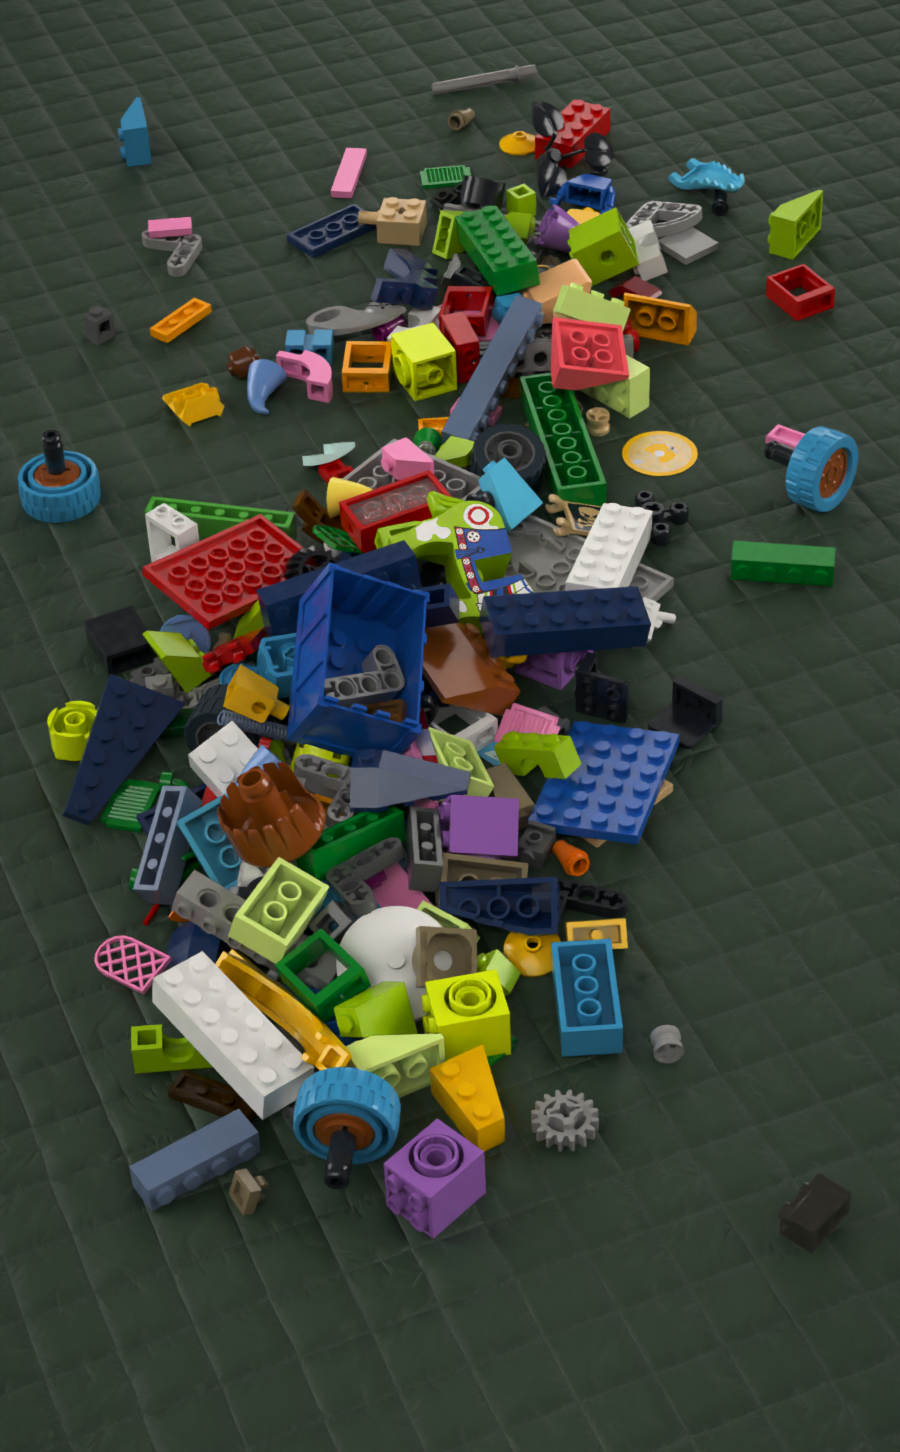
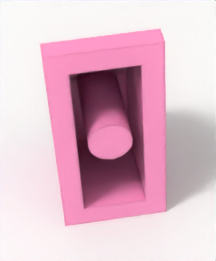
[381,437,434,480]

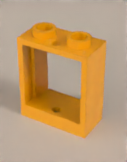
[342,341,393,392]

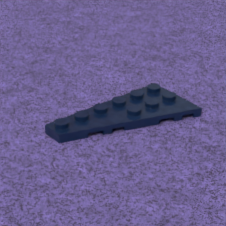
[62,674,186,826]

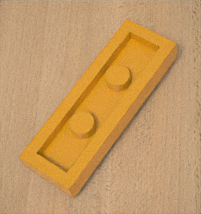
[149,298,212,343]

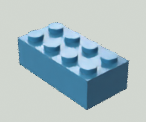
[551,939,623,1057]

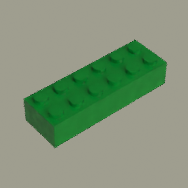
[455,206,540,296]

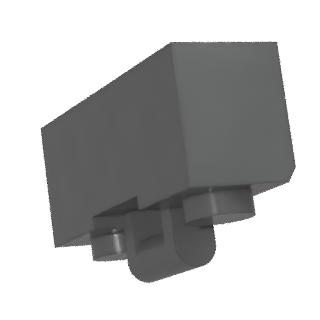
[405,807,443,892]

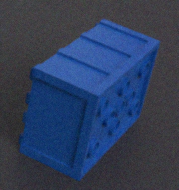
[287,563,430,758]

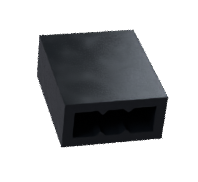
[84,605,157,676]

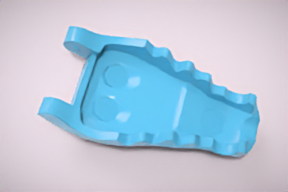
[668,158,745,193]

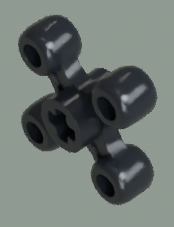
[635,490,689,546]

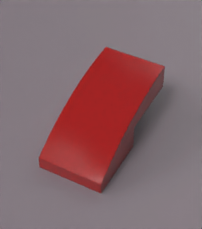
[318,458,354,483]

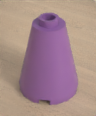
[534,204,579,253]

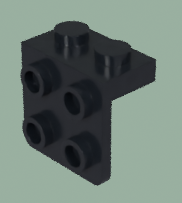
[574,652,629,724]
[648,676,723,749]

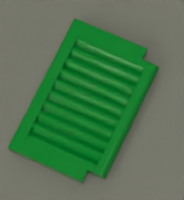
[420,165,471,189]
[100,779,160,833]

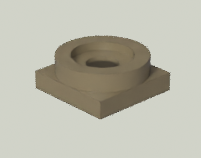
[412,926,477,988]

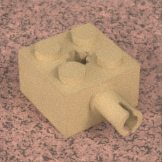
[358,197,427,246]

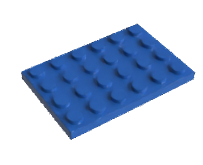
[528,721,679,845]

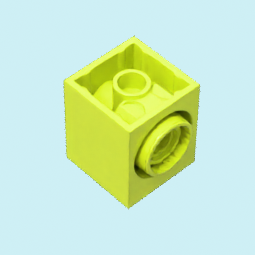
[391,323,457,401]
[421,969,511,1061]

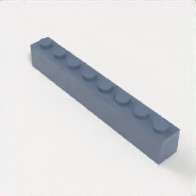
[442,295,545,444]

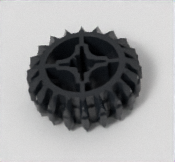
[282,545,340,580]

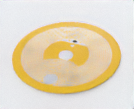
[622,431,698,476]

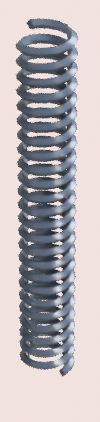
[217,710,297,744]

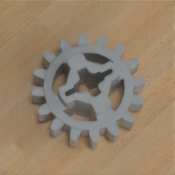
[531,1090,599,1152]

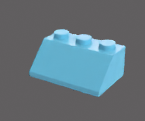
[176,793,242,890]

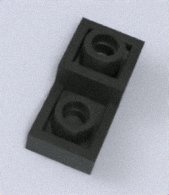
[430,180,463,210]

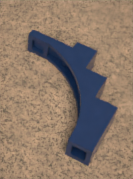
[371,248,439,309]

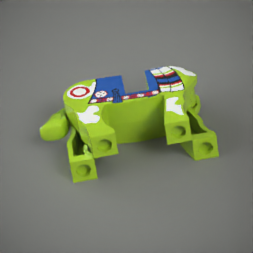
[374,491,535,641]

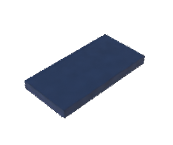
[287,204,377,258]

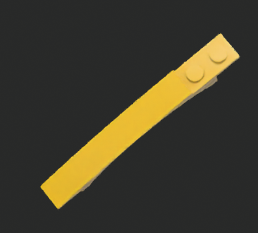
[215,949,352,1071]

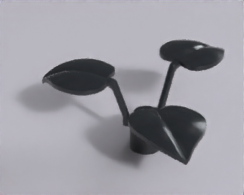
[531,101,614,198]

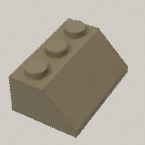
[435,853,528,909]

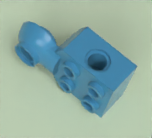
[219,633,296,699]

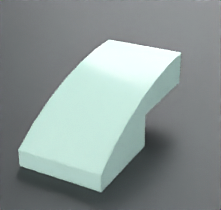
[302,442,355,466]

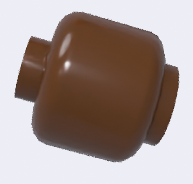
[226,346,259,380]

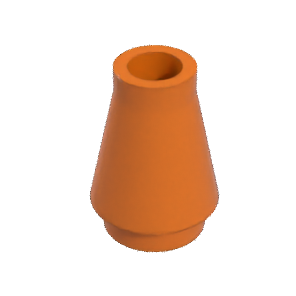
[552,840,590,877]

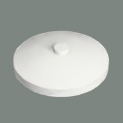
[336,906,452,1022]

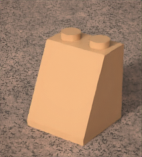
[519,259,592,324]

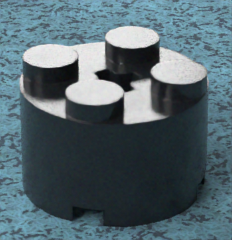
[459,175,506,210]

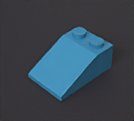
[117,97,152,167]

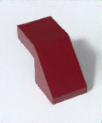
[608,276,662,298]

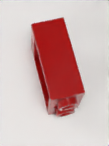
[766,264,835,321]
[438,286,494,336]
[441,311,480,384]

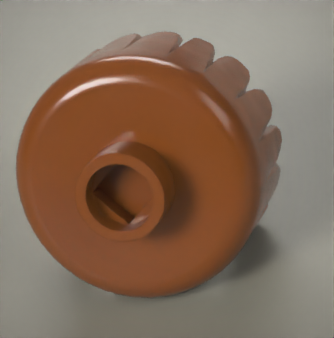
[217,762,326,868]

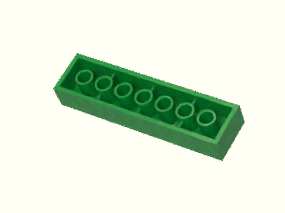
[520,373,606,513]

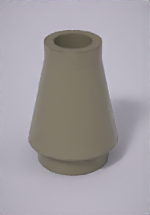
[448,108,475,131]

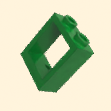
[275,928,371,1023]

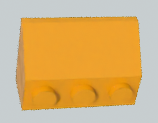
[624,293,697,346]

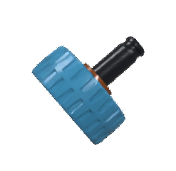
[764,426,858,513]
[17,430,101,523]
[293,1067,401,1189]

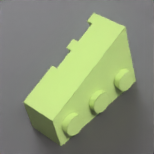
[553,283,631,332]

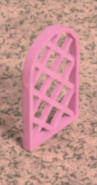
[94,935,172,995]

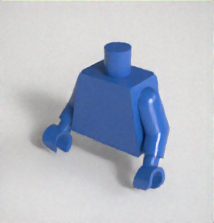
[549,174,616,214]

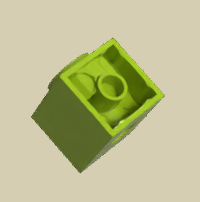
[567,207,639,287]

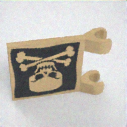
[545,494,602,537]

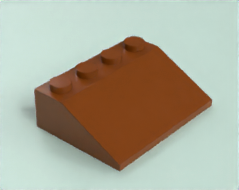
[422,623,521,716]

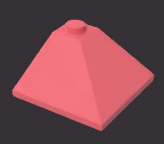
[551,317,629,390]

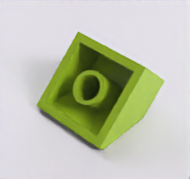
[143,631,212,694]

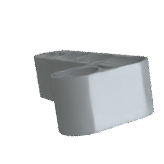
[323,645,405,708]

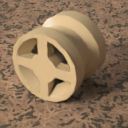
[586,407,610,437]

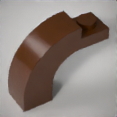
[292,489,347,544]

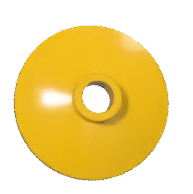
[499,131,535,156]
[503,931,561,977]

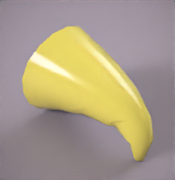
[326,477,373,519]

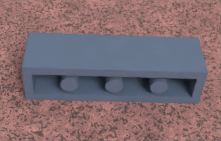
[133,786,203,905]
[129,1109,261,1211]

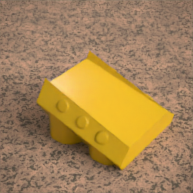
[162,382,224,427]

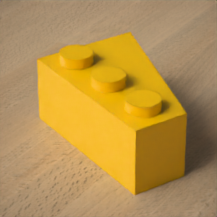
[429,1044,505,1152]

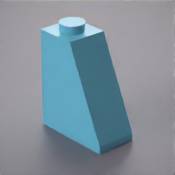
[478,457,543,533]

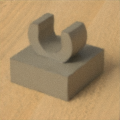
[228,1168,269,1216]

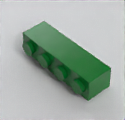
[730,541,836,587]
[297,805,405,882]

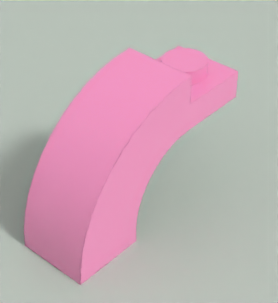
[276,350,333,403]

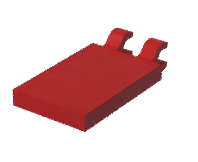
[202,627,268,674]

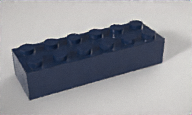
[256,540,421,637]
[479,586,651,657]

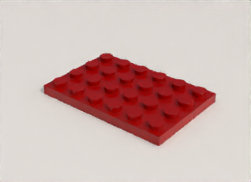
[142,514,315,630]

